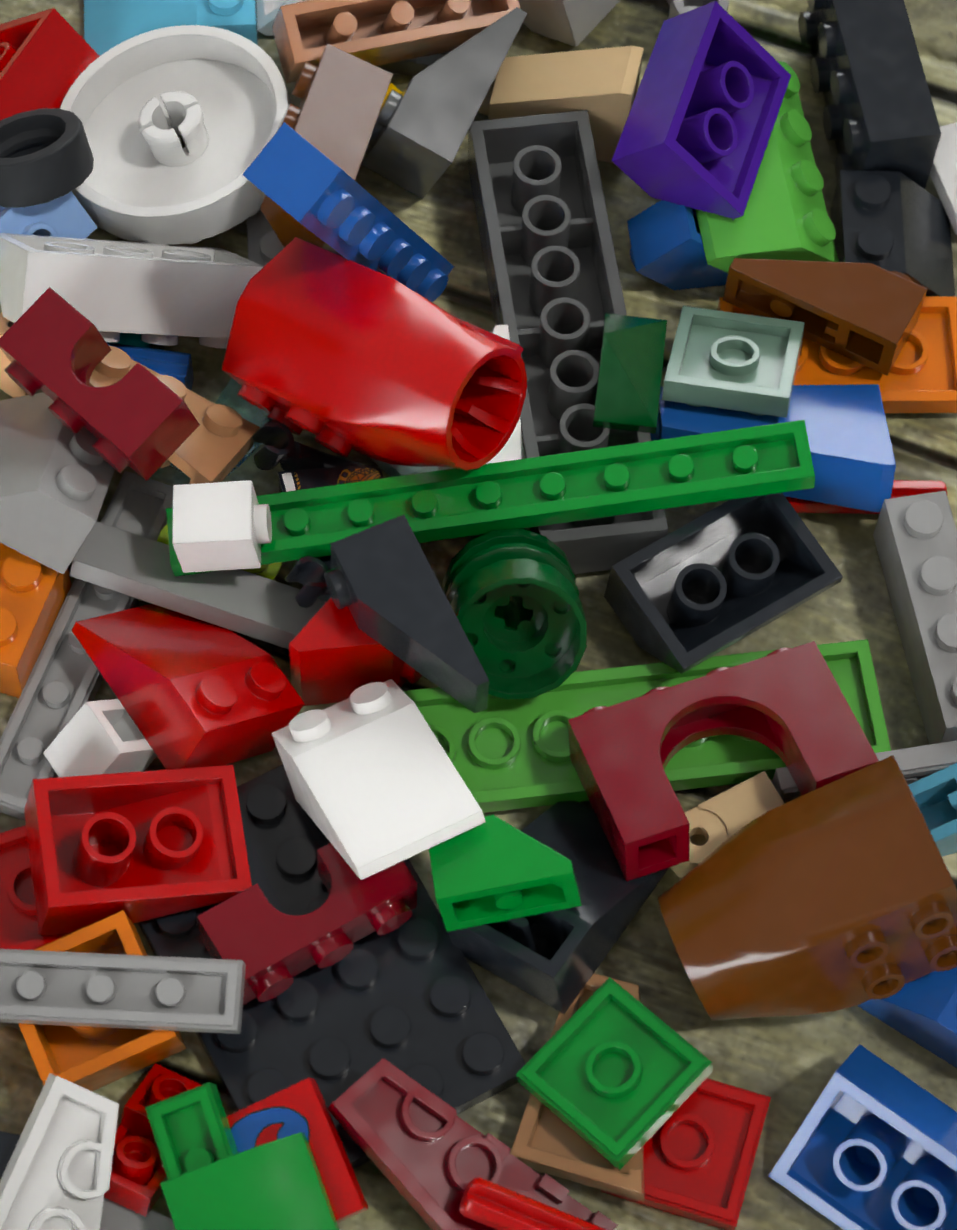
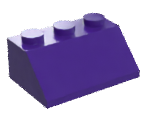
[612,1,791,219]

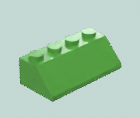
[695,60,839,273]

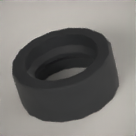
[0,108,94,207]

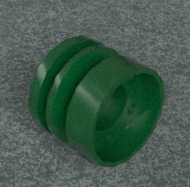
[443,528,587,700]

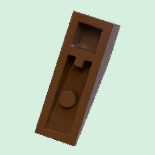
[723,258,928,376]

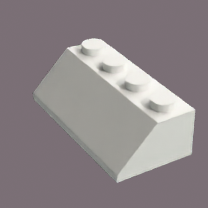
[0,233,264,349]

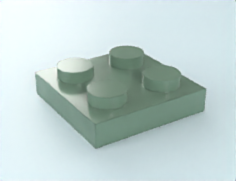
[662,306,805,418]

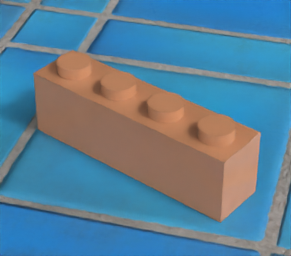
[272,0,520,84]

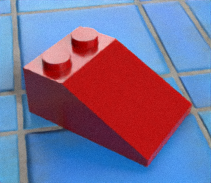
[71,604,305,770]
[24,765,252,936]

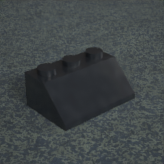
[604,493,843,674]

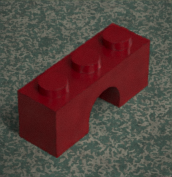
[0,287,200,481]
[197,843,417,1005]

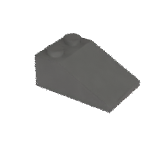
[361,7,527,199]

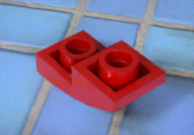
[104,1063,201,1217]

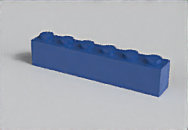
[242,122,455,302]

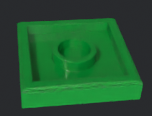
[516,977,713,1171]

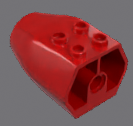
[222,237,527,470]

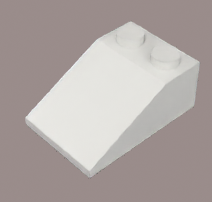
[272,679,486,880]

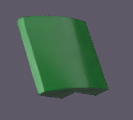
[160,1132,339,1230]

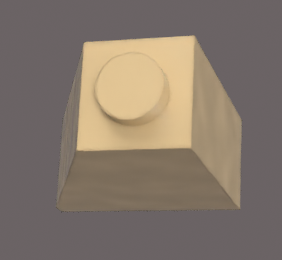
[479,46,644,163]

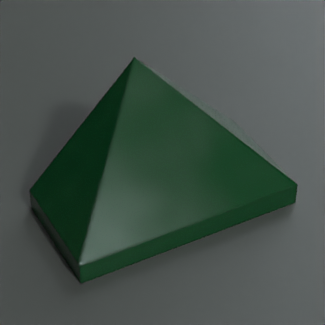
[593,313,667,434]

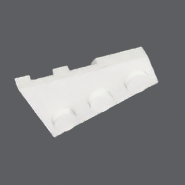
[0,1073,119,1230]

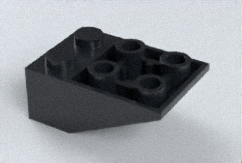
[448,801,670,1014]

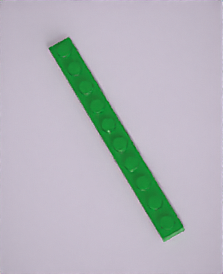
[166,420,815,577]

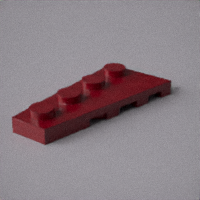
[327,1058,618,1230]

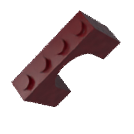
[568,641,879,882]

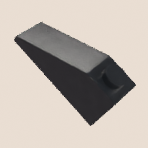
[324,515,489,713]

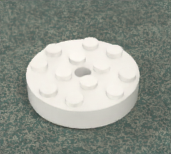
[60,25,292,245]

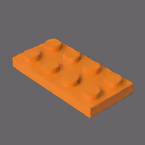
[717,296,957,413]

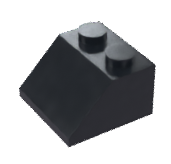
[830,170,955,296]

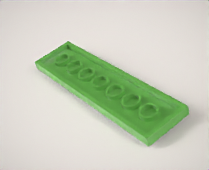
[404,639,891,813]

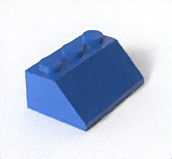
[769,1044,957,1230]

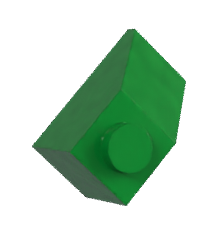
[429,815,582,932]

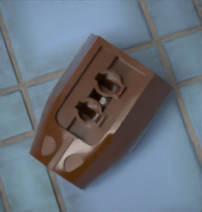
[658,755,957,1021]

